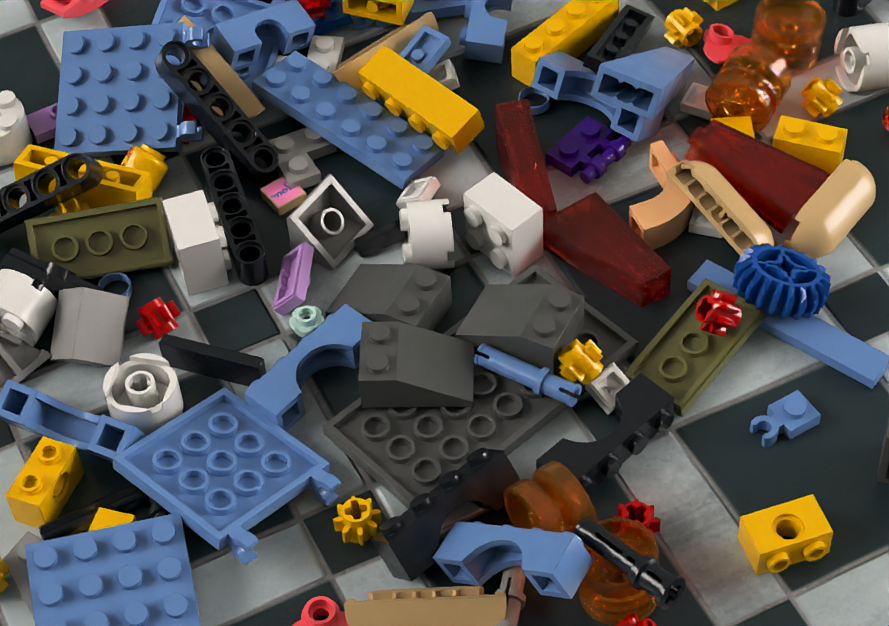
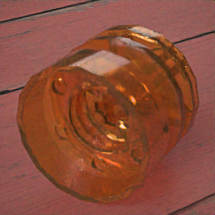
[705,44,792,133]
[577,517,660,626]

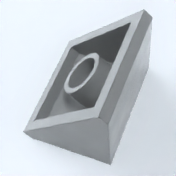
[286,174,374,270]
[49,287,129,367]

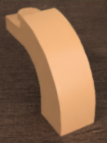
[629,140,695,253]

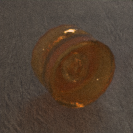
[749,0,827,72]
[503,461,598,533]

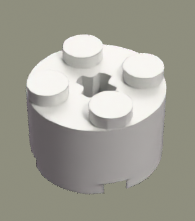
[834,22,889,92]
[0,90,33,167]
[399,198,455,270]
[0,269,57,347]
[103,353,184,435]

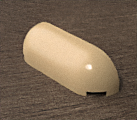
[330,11,439,95]
[178,15,266,119]
[782,159,876,258]
[666,160,774,255]
[344,586,507,626]

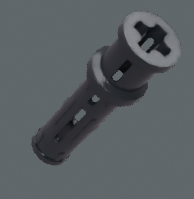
[574,516,686,610]

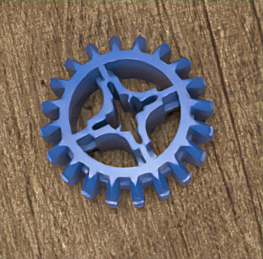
[733,243,831,320]

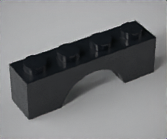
[536,373,674,509]
[370,448,525,582]

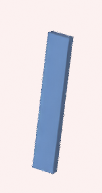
[687,259,889,389]

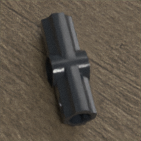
[1,247,108,301]

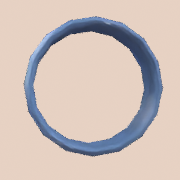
[519,86,550,115]
[97,272,133,298]

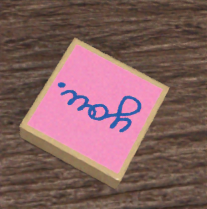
[260,177,307,216]

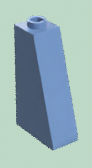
[590,46,695,120]

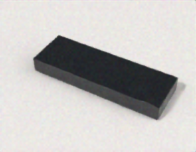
[159,334,266,387]

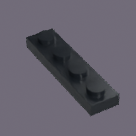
[583,4,655,75]

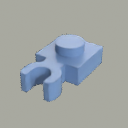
[750,390,821,447]

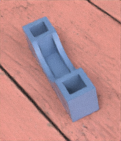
[531,51,666,142]
[244,304,372,431]
[0,379,147,463]
[433,521,594,599]

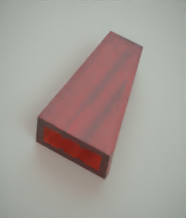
[495,99,557,235]
[684,119,830,234]
[543,192,671,307]

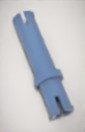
[474,343,582,407]

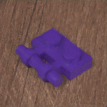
[546,116,632,184]

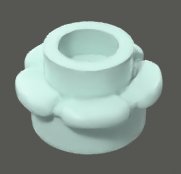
[289,305,324,337]

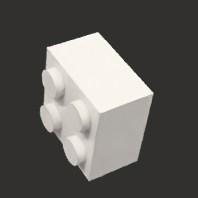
[463,172,543,277]
[162,190,232,295]

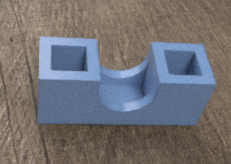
[211,0,316,71]
[459,0,513,64]

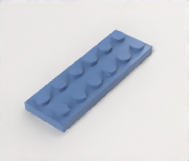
[252,50,445,190]

